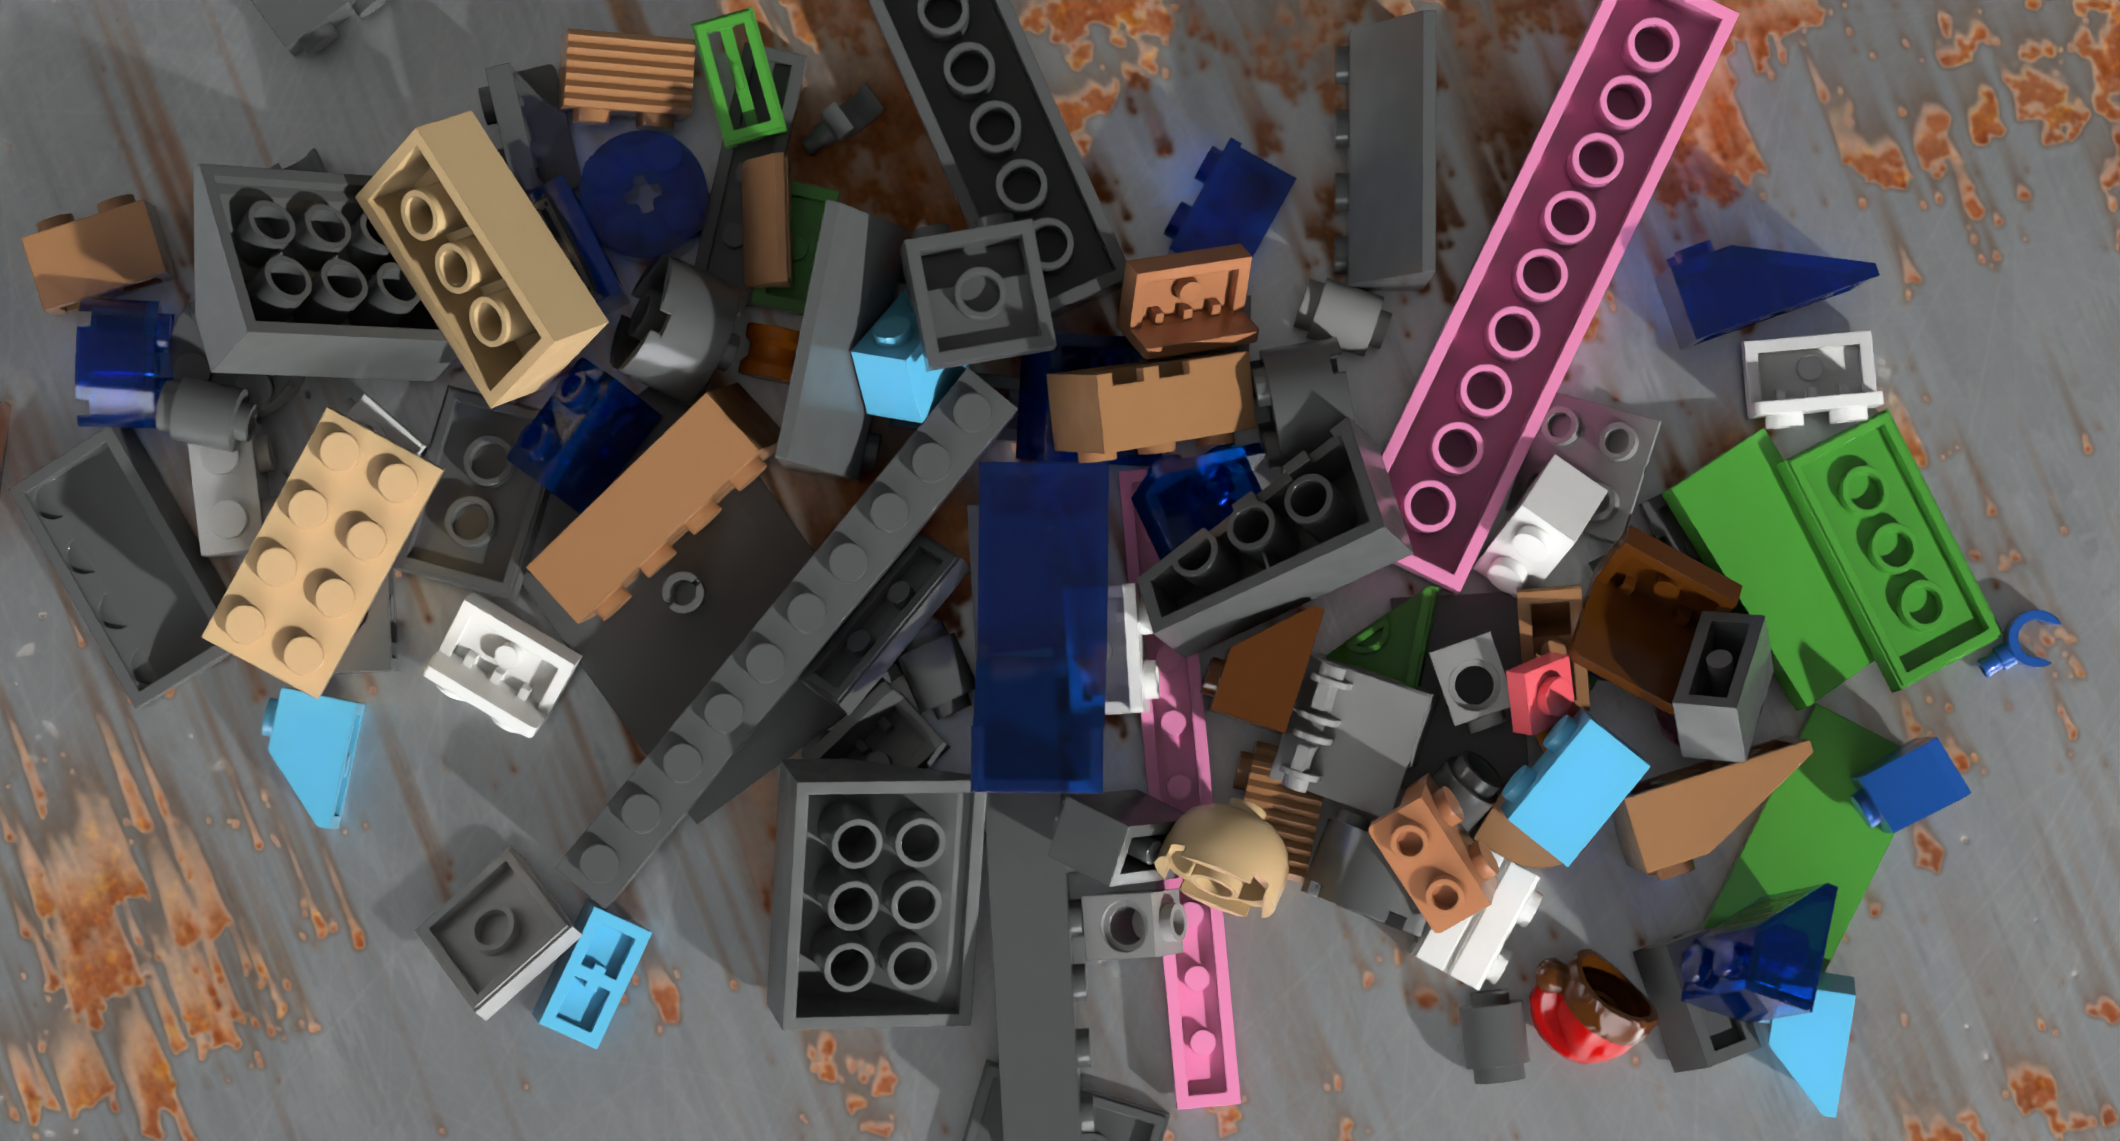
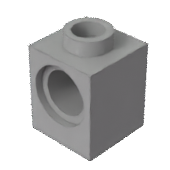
[1428,632,1510,734]
[1081,888,1187,961]

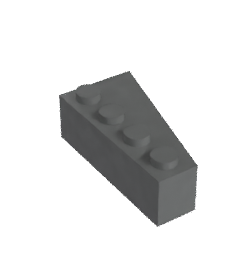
[1137,416,1414,659]

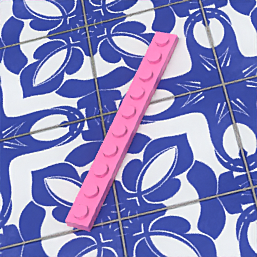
[1118,465,1241,1110]

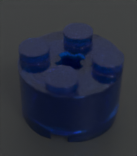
[579,130,711,266]
[75,298,176,429]

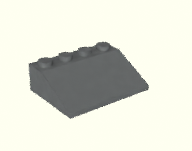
[1333,10,1437,291]
[193,163,457,382]
[775,200,910,484]
[767,759,988,1030]

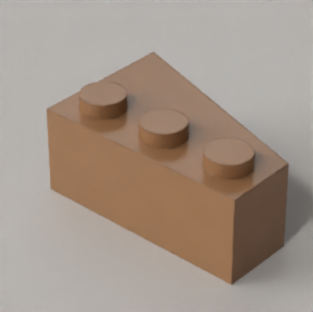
[1046,351,1257,463]

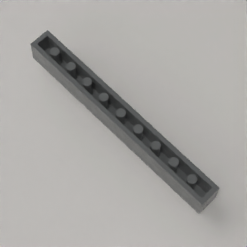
[555,368,1018,909]
[967,500,1095,1141]

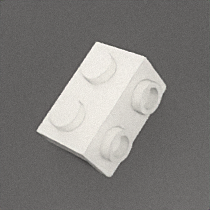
[1741,330,1884,429]
[1063,583,1160,717]
[422,591,582,738]

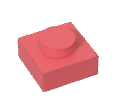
[1506,652,1576,736]

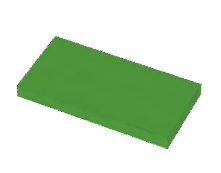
[1776,408,2004,693]
[1661,428,1875,711]
[1699,703,1901,972]

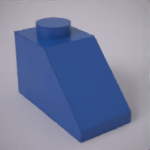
[1850,737,1972,833]

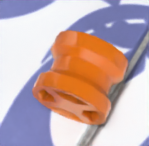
[738,322,800,385]

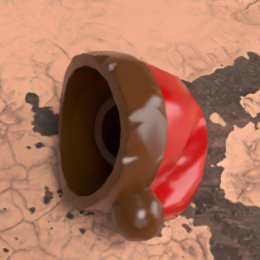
[1529,949,1659,1064]

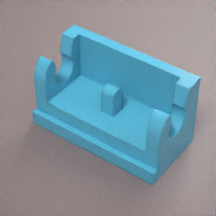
[532,898,652,1049]

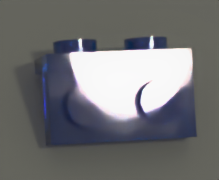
[1163,137,1297,259]
[507,357,662,514]
[1131,442,1266,560]

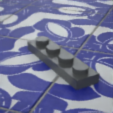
[694,42,808,306]

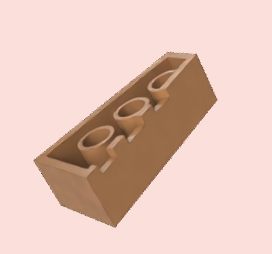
[526,382,781,624]

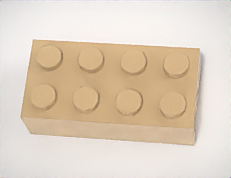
[355,110,609,408]
[201,407,445,699]

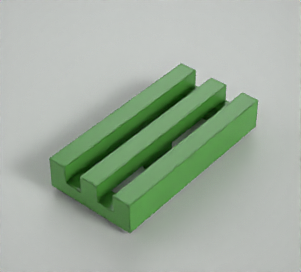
[691,7,788,149]

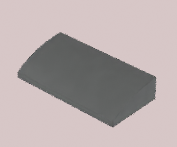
[8,422,233,709]

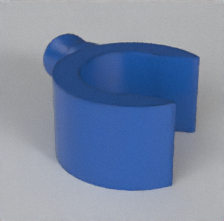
[1977,610,2062,678]

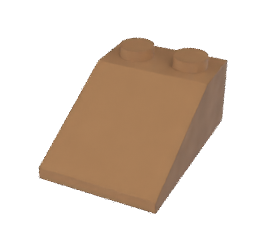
[1611,735,1813,880]

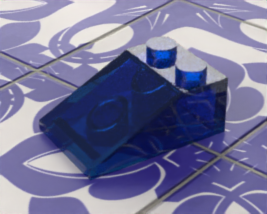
[1655,240,1880,351]

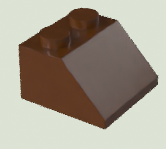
[1200,605,1325,734]

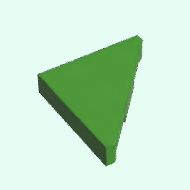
[1326,585,1441,689]

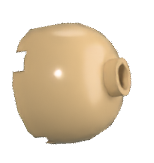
[1154,798,1289,918]

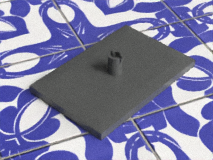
[522,387,903,824]

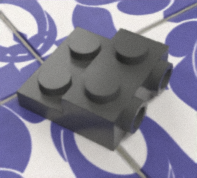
[900,213,1057,372]

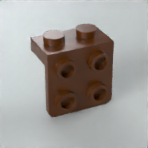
[1568,525,1743,714]

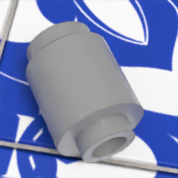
[1293,278,1392,357]

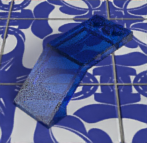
[970,462,1110,794]

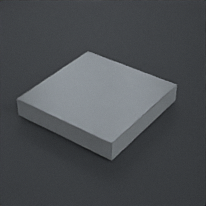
[415,845,583,1021]

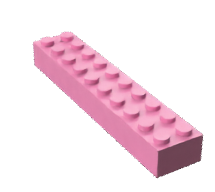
[1381,0,1740,594]

